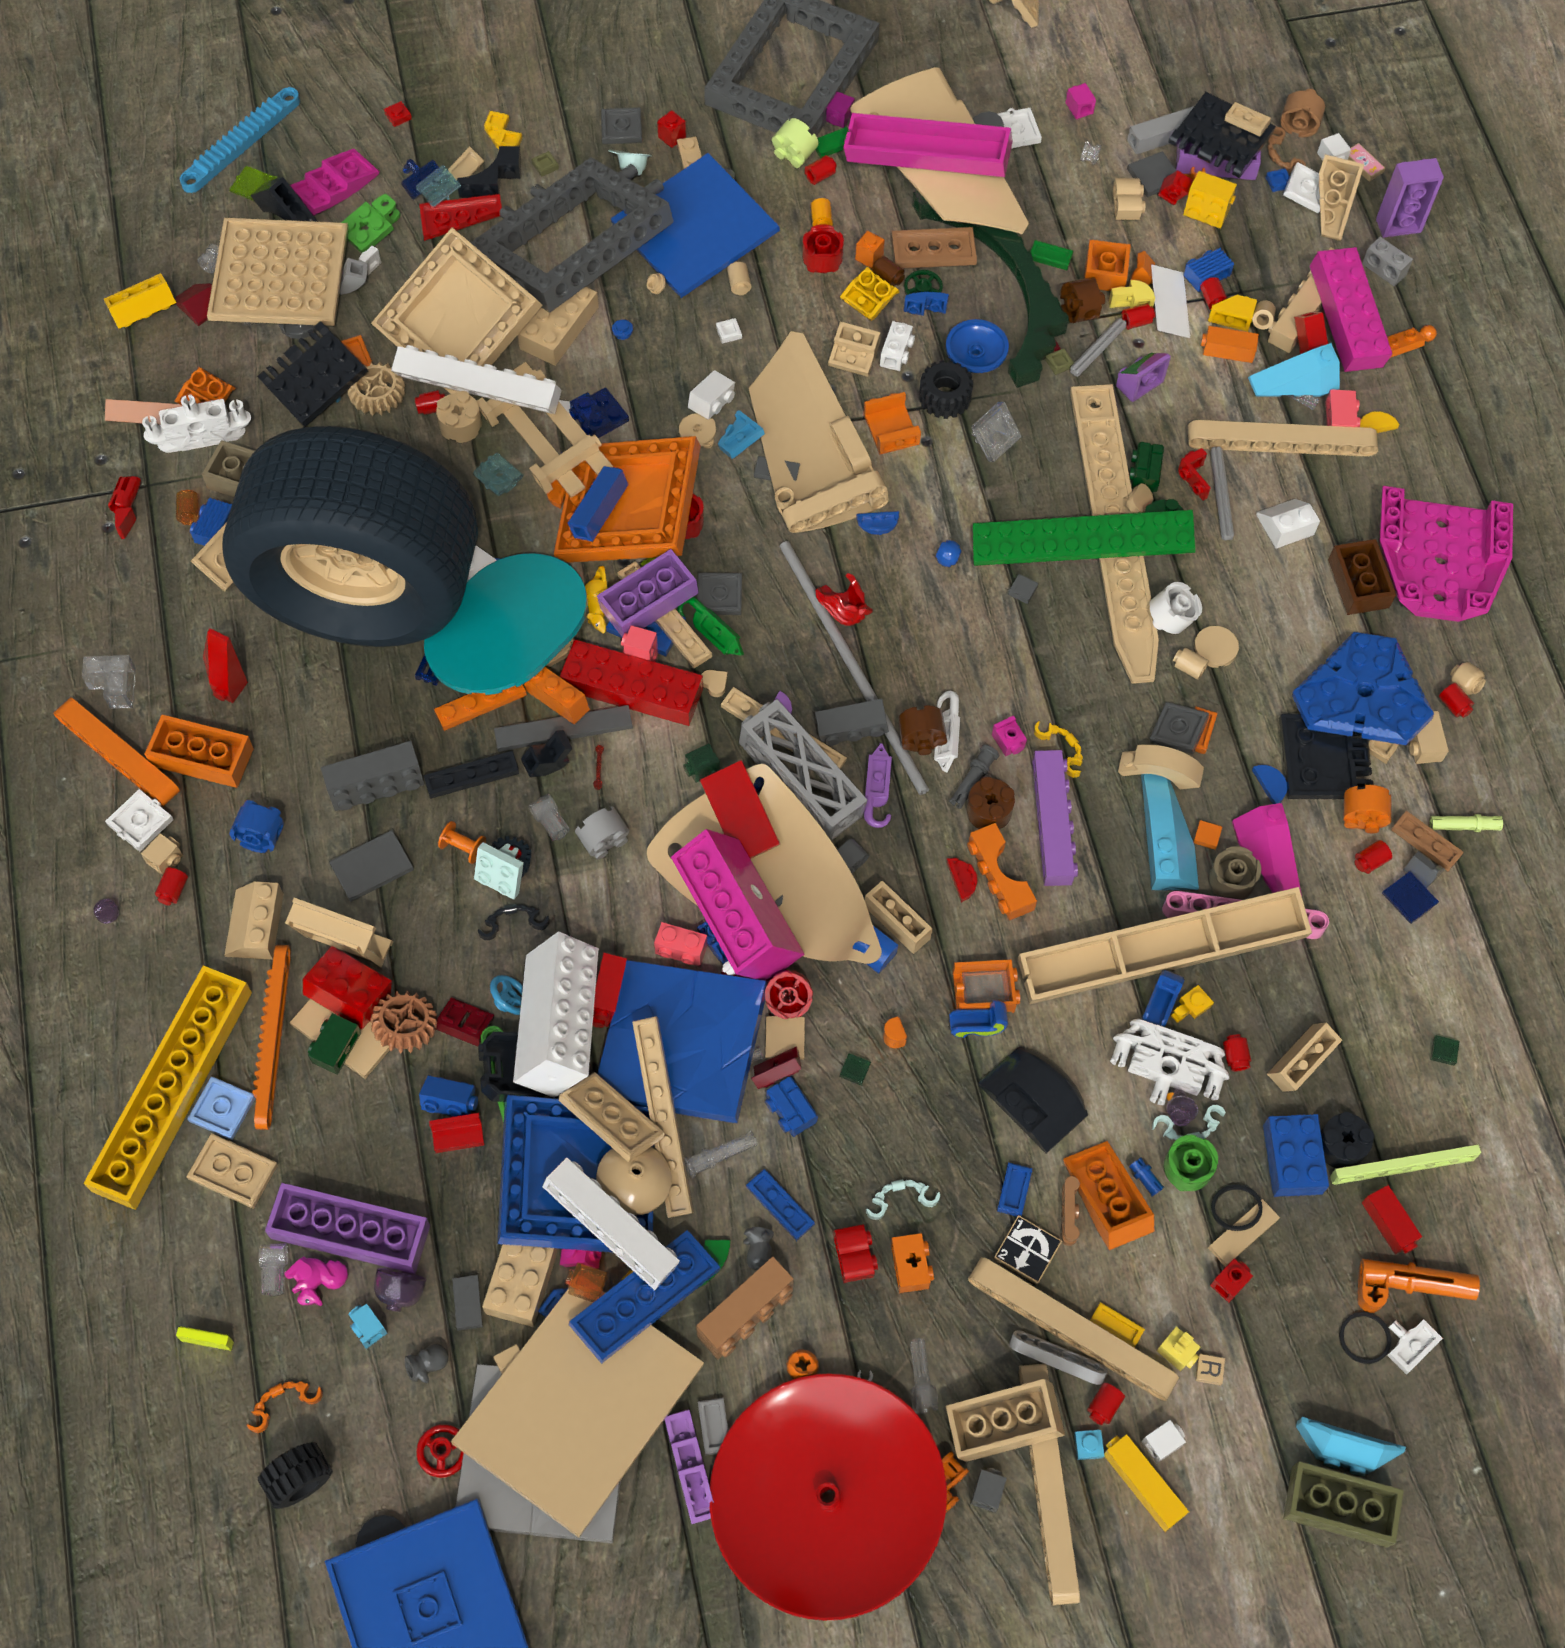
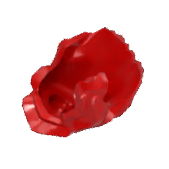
[815,573,873,626]

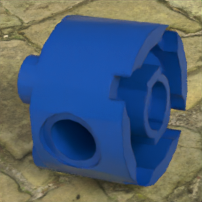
[229,800,284,853]

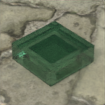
[1430,1035,1460,1066]
[840,1053,871,1086]

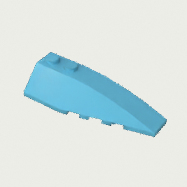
[1141,774,1199,890]

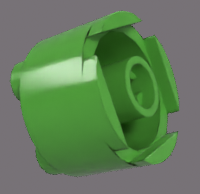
[1164,1135,1218,1191]

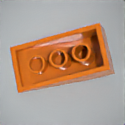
[1063,1141,1154,1250]

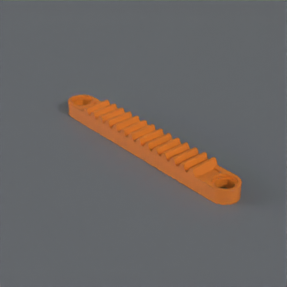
[252,945,291,1130]

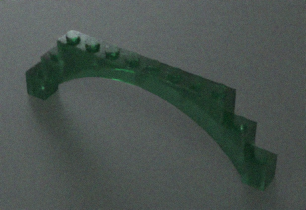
[912,191,1069,388]

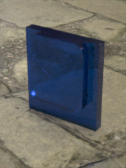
[1382,871,1439,924]

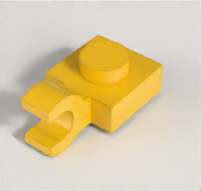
[1171,985,1214,1023]

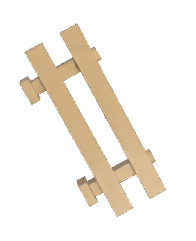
[477,362,614,498]

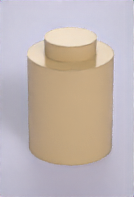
[727,262,752,295]
[1252,300,1276,330]
[1173,647,1209,680]

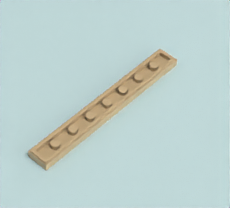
[633,1017,694,1218]

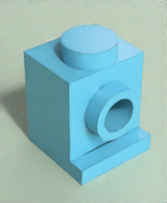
[348,1303,387,1349]

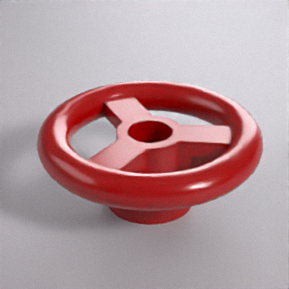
[416,1424,464,1478]

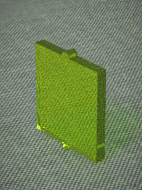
[229,166,277,201]

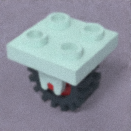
[474,836,532,899]

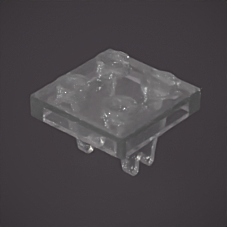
[971,401,1022,462]

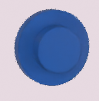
[612,320,633,340]

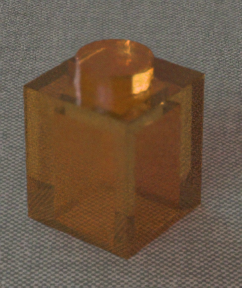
[565,1263,607,1303]

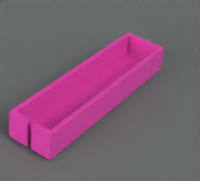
[844,113,1013,177]

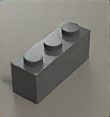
[815,699,889,746]

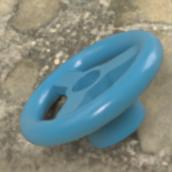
[490,975,523,1015]

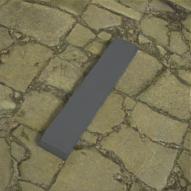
[494,705,633,752]

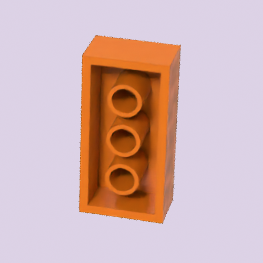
[145,715,254,788]

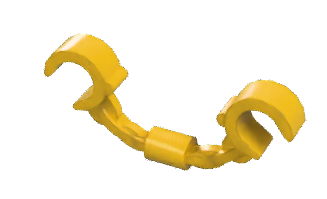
[1034,721,1083,778]

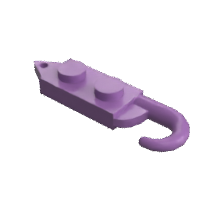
[864,743,892,828]

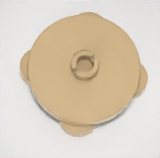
[679,413,716,448]

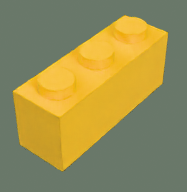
[103,273,176,329]

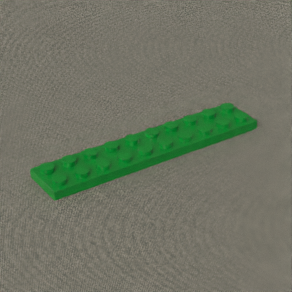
[973,510,1195,566]

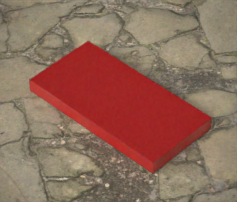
[700,760,781,859]

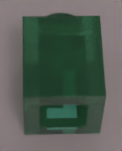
[683,743,720,783]

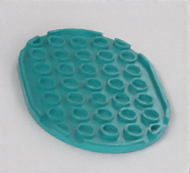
[424,553,588,695]

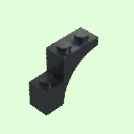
[457,146,521,198]

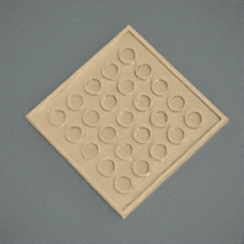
[207,218,349,326]

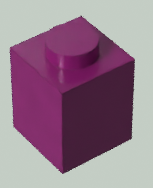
[826,91,855,128]

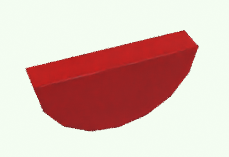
[946,858,978,902]

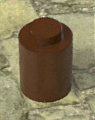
[872,256,905,286]

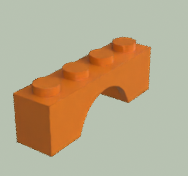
[967,823,1037,921]

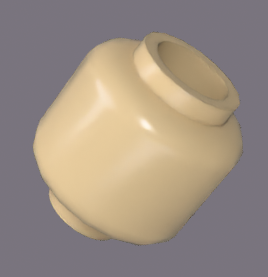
[1450,662,1486,695]

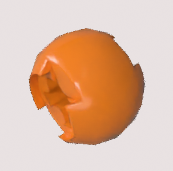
[786,1349,819,1379]

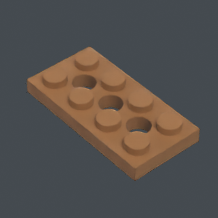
[891,227,977,268]

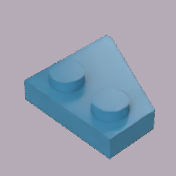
[718,410,765,459]

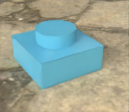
[1074,1430,1104,1460]

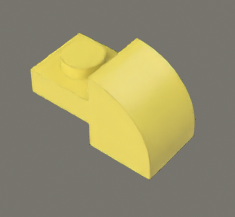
[1109,280,1155,308]

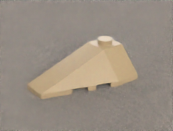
[1319,154,1364,241]

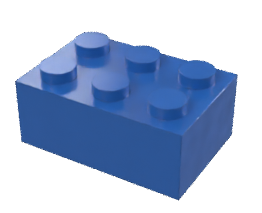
[1263,1114,1329,1197]

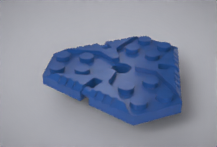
[1292,632,1434,745]

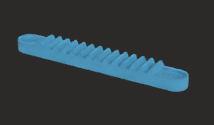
[180,87,300,193]

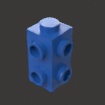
[419,1076,478,1117]

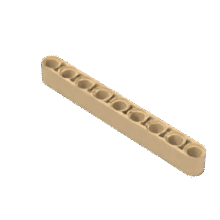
[1188,420,1378,456]
[968,1257,1179,1401]
[1019,1364,1080,1606]

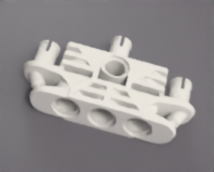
[142,395,251,453]
[1110,1019,1229,1105]

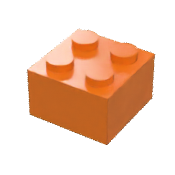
[1084,240,1131,291]

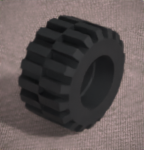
[919,360,973,419]
[258,1442,333,1509]

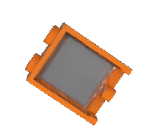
[953,959,1020,1013]

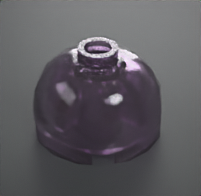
[374,1268,426,1312]

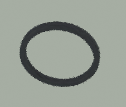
[1211,1185,1262,1231]
[1339,1312,1391,1364]

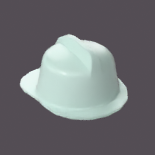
[608,150,652,176]

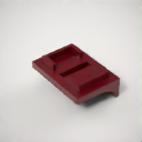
[436,997,494,1047]
[751,1046,802,1089]

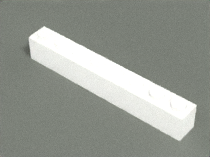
[391,345,562,414]

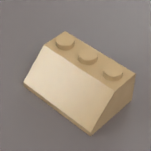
[225,882,284,960]

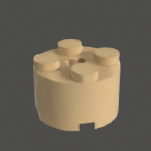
[436,391,482,443]

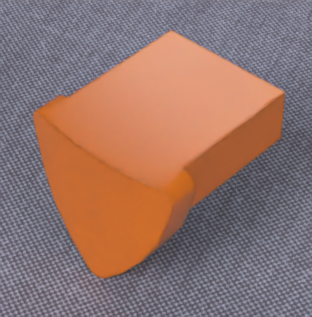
[1130,250,1155,285]

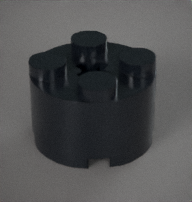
[1321,1112,1374,1168]

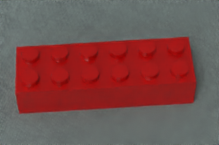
[560,640,703,726]

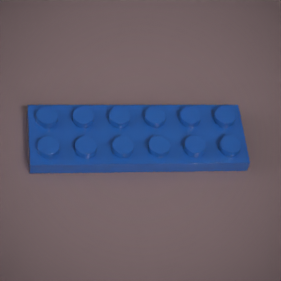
[569,1230,720,1364]

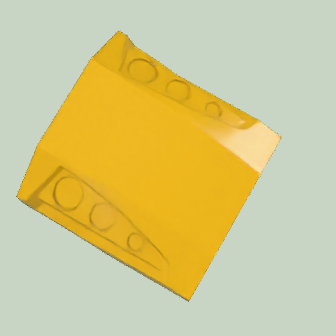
[840,267,900,321]

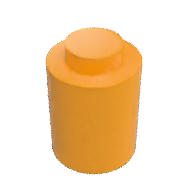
[811,198,833,226]

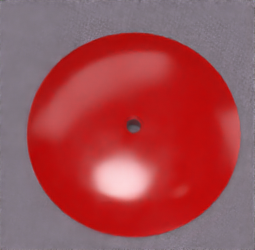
[709,1374,947,1621]

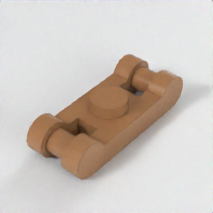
[1062,1176,1080,1246]

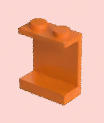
[863,392,921,455]

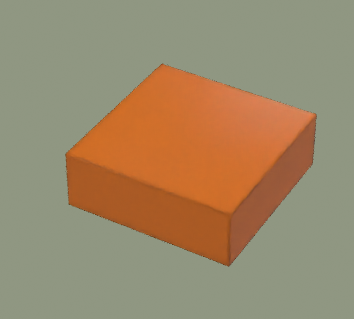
[1193,820,1222,850]

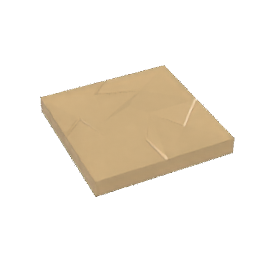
[371,227,543,394]

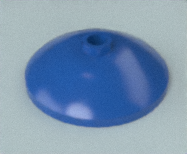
[946,319,1009,373]

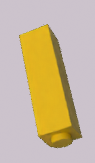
[1104,1434,1189,1532]

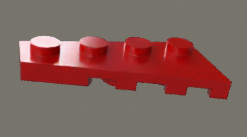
[419,194,502,241]

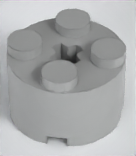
[575,806,629,860]

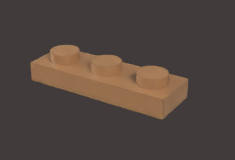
[1391,811,1464,872]

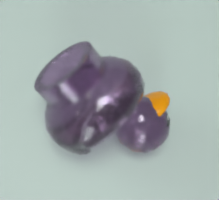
[1166,1089,1198,1126]

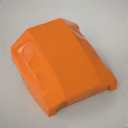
[174,367,236,404]

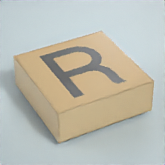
[1195,1354,1225,1386]

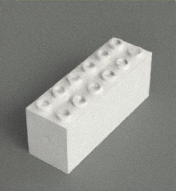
[513,931,599,1098]

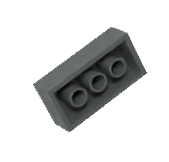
[321,741,424,811]

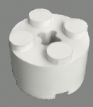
[1150,582,1202,634]

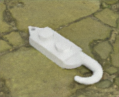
[934,691,960,773]

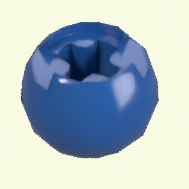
[936,540,961,567]

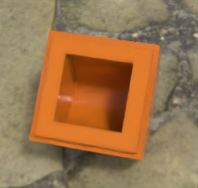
[883,1016,907,1049]

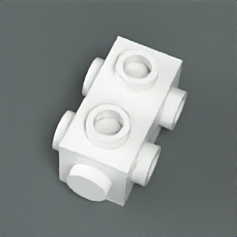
[880,321,915,371]

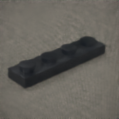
[423,750,519,799]

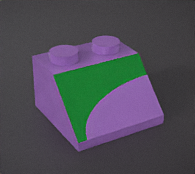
[1116,353,1171,402]

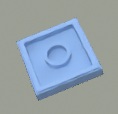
[187,1076,255,1140]

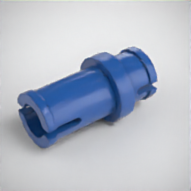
[1129,1157,1164,1197]

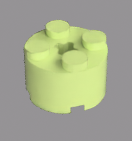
[772,118,818,168]

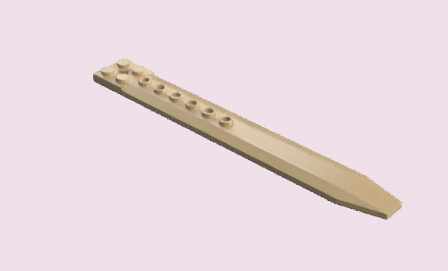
[1070,384,1159,684]

